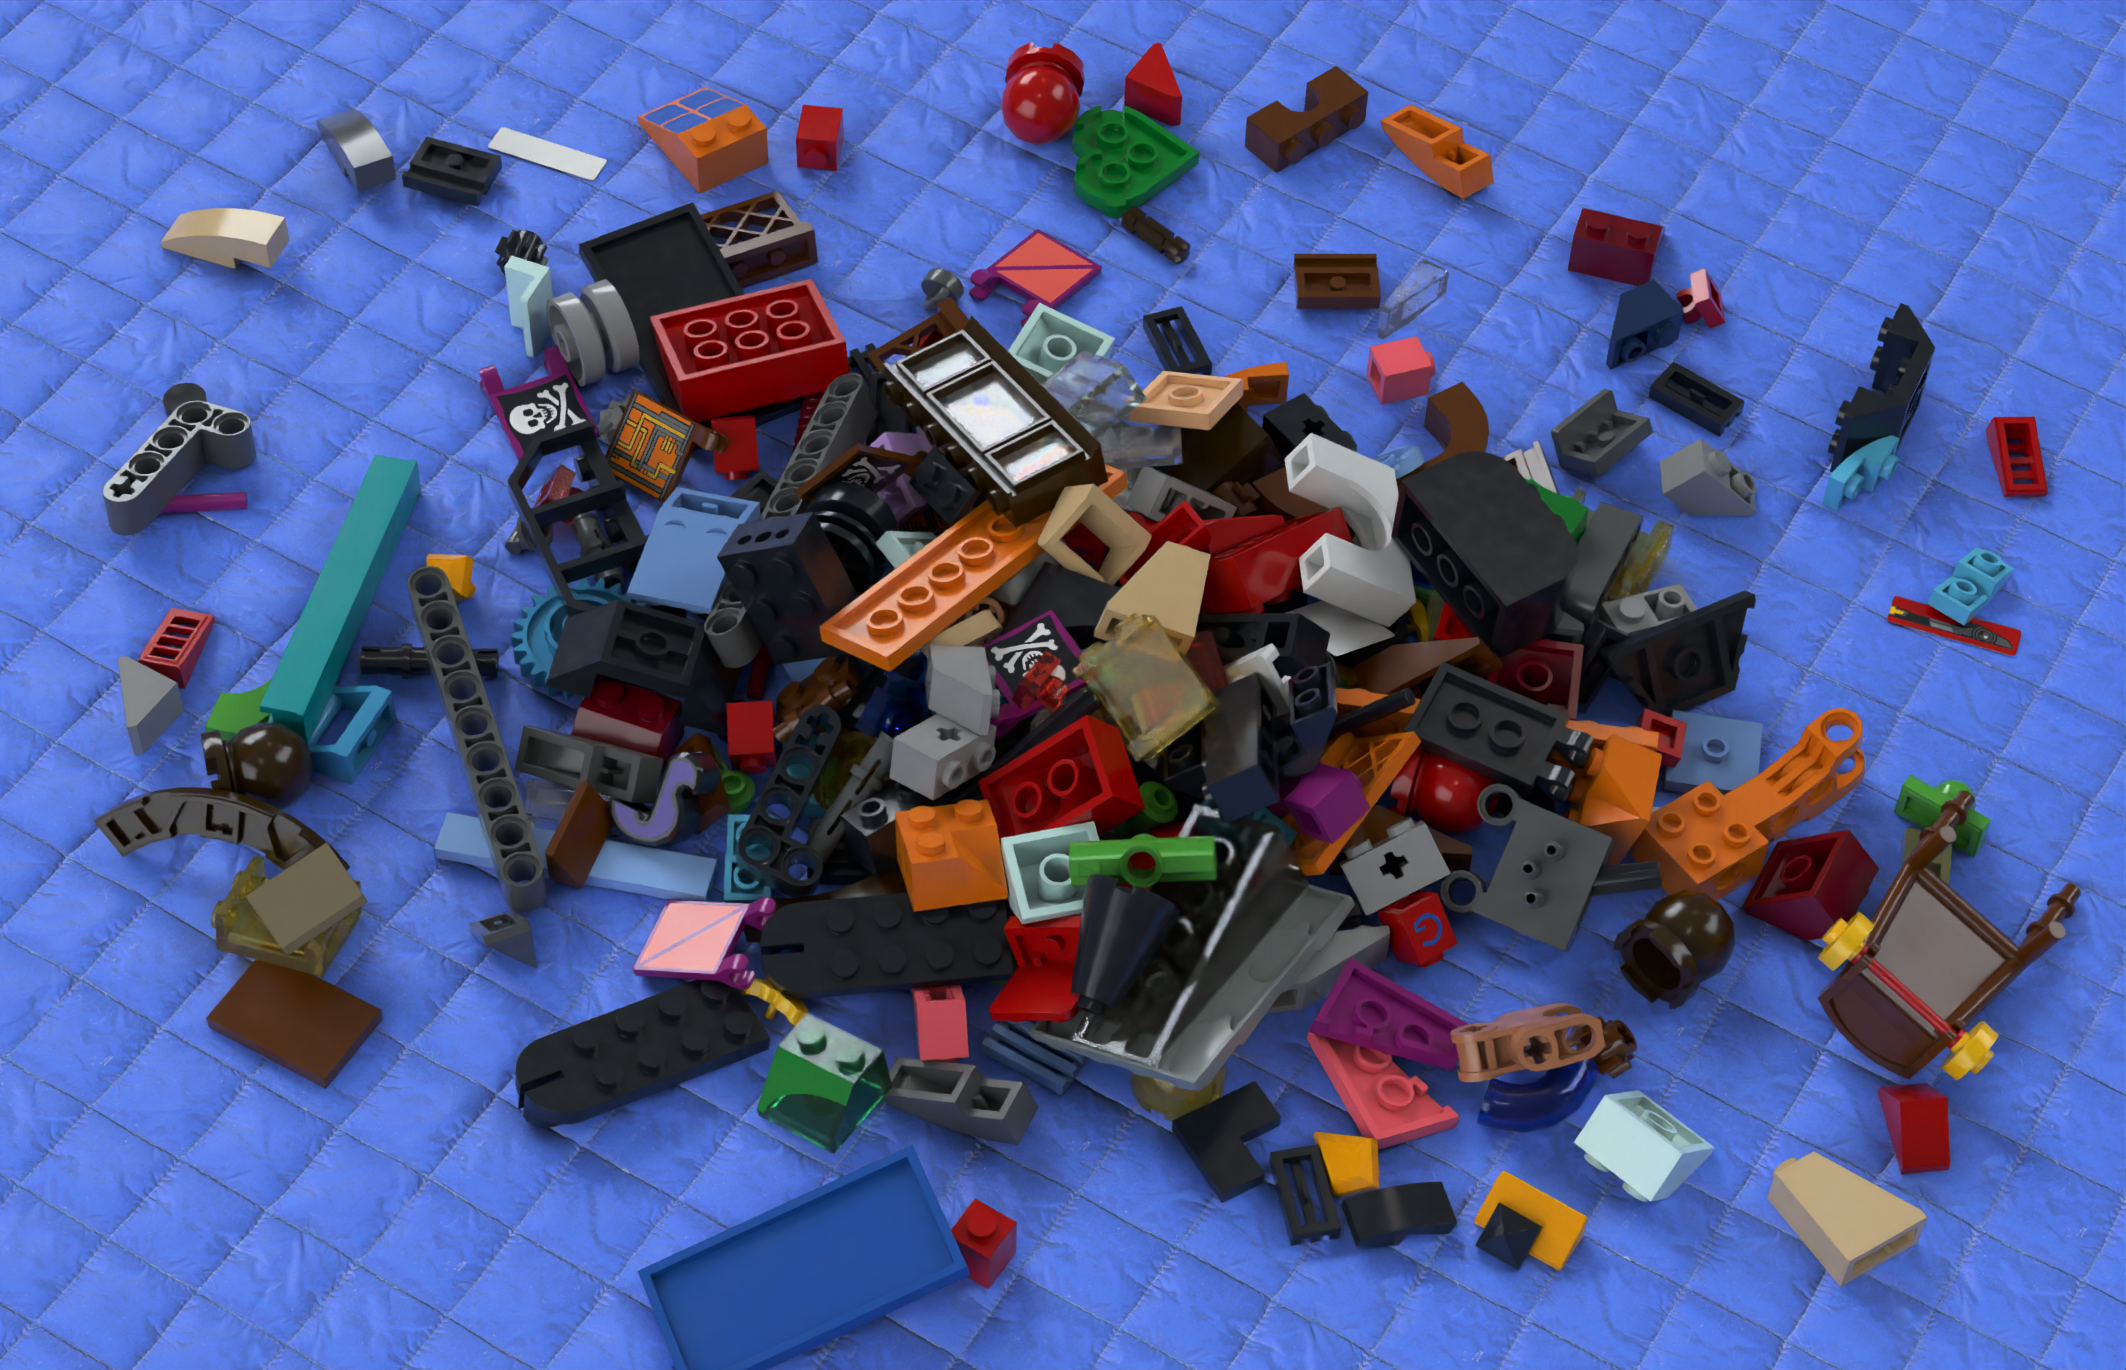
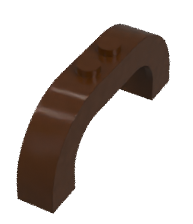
[1252,382,1489,539]

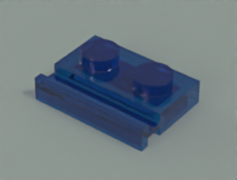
[855,670,926,739]

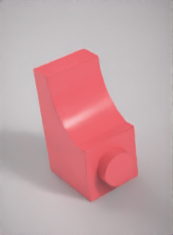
[912,984,969,1063]

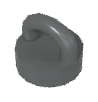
[921,268,964,311]

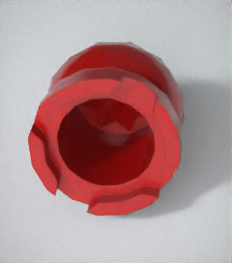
[1001,42,1085,145]
[1388,746,1500,835]

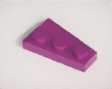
[1308,957,1469,1071]

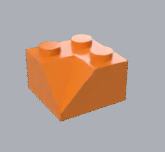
[1563,733,1662,866]
[895,799,1008,912]

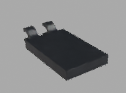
[1404,662,1594,803]

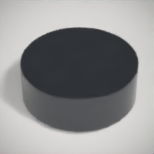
[163,383,207,417]

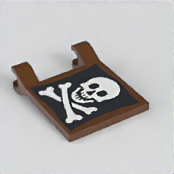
[795,443,928,501]

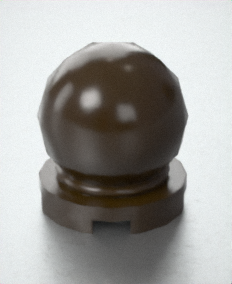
[201,723,313,810]
[1614,890,1735,1009]

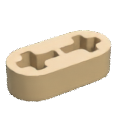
[922,609,1003,659]

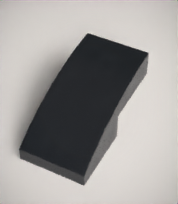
[1341,1182,1457,1246]

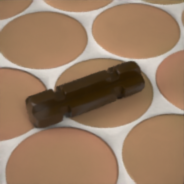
[1121,206,1191,264]

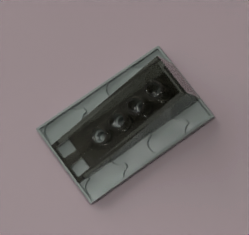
[1028,803,1355,1091]

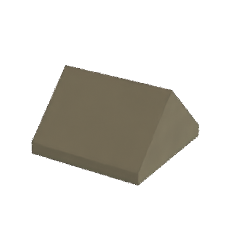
[246,842,368,956]

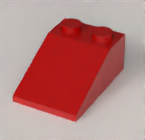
[978,715,1145,848]

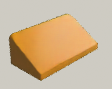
[1474,1171,1588,1271]

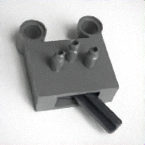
[1440,784,1662,952]

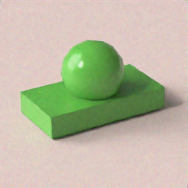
[1894,775,1991,857]

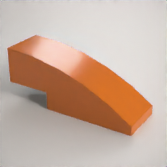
[1380,104,1494,199]

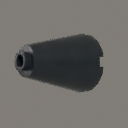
[1070,874,1180,1017]

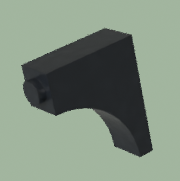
[999,561,1130,655]

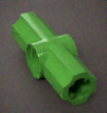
[1069,834,1217,888]

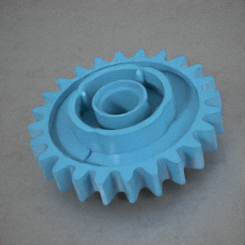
[511,578,647,701]

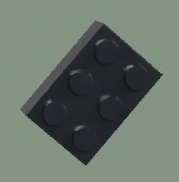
[717,512,859,665]

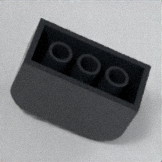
[1391,452,1578,659]

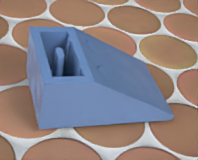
[627,487,760,614]

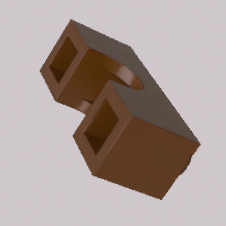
[1245,66,1368,173]

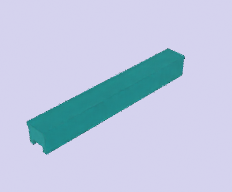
[260,455,421,745]

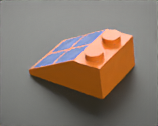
[637,87,768,194]

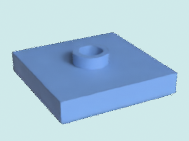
[1663,710,1763,795]

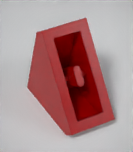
[1124,43,1182,126]
[1878,1083,1950,1174]

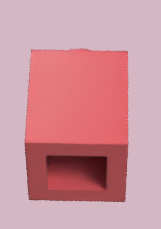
[1367,336,1435,405]

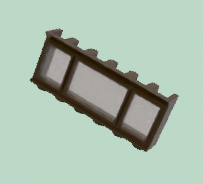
[883,316,1108,528]

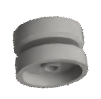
[546,279,640,386]

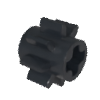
[495,230,549,275]

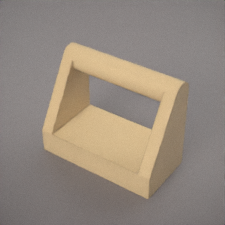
[1038,484,1152,585]

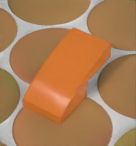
[1225,362,1289,413]

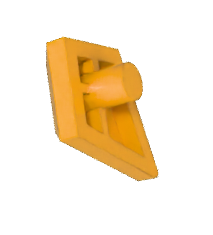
[426,554,476,603]
[1313,1132,1379,1198]

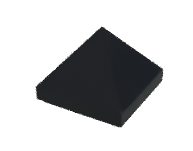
[1475,1202,1543,1270]

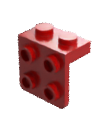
[989,916,1081,1023]

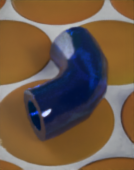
[1477,1059,1599,1133]

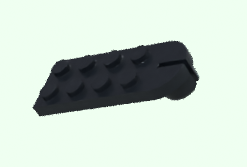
[760,893,1013,999]
[515,979,770,1128]

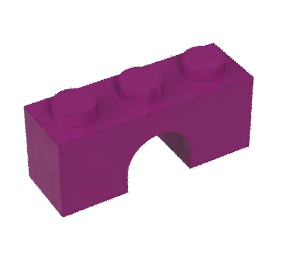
[1265,761,1371,844]

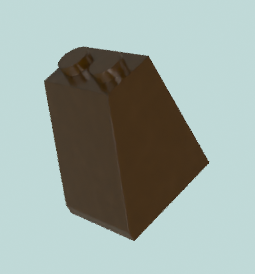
[1143,403,1285,494]

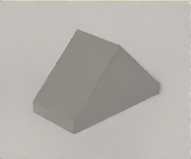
[117,656,184,755]

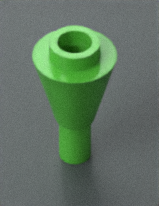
[1112,781,1178,839]

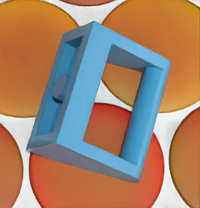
[308,685,397,785]

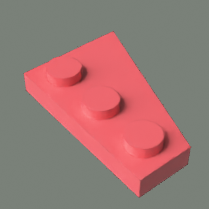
[1306,1032,1460,1150]

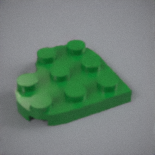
[1072,106,1199,218]

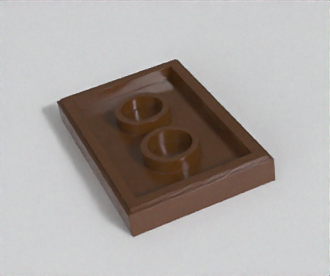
[206,949,383,1089]

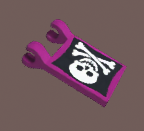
[479,345,600,462]
[981,610,1099,739]

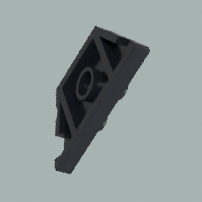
[1599,590,1756,717]

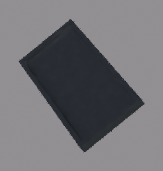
[579,202,803,451]

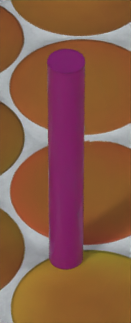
[160,492,248,513]

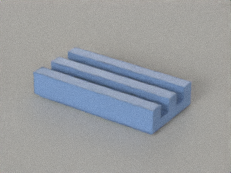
[981,1021,1088,1096]

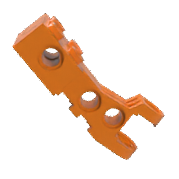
[1630,708,1865,901]

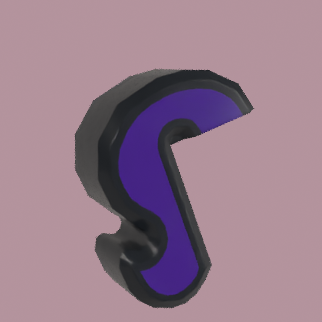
[609,752,720,847]

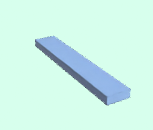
[434,812,718,902]

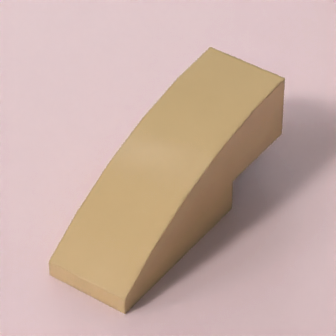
[161,208,289,269]

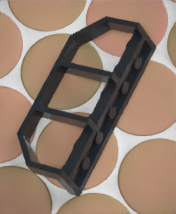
[507,419,686,618]

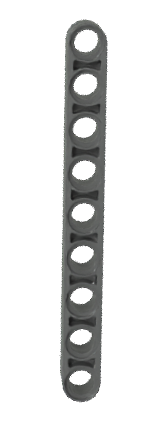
[704,373,878,668]
[408,566,547,912]

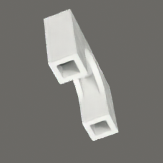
[1285,433,1416,627]

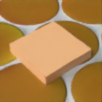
[1128,371,1243,430]

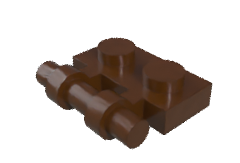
[773,654,859,744]

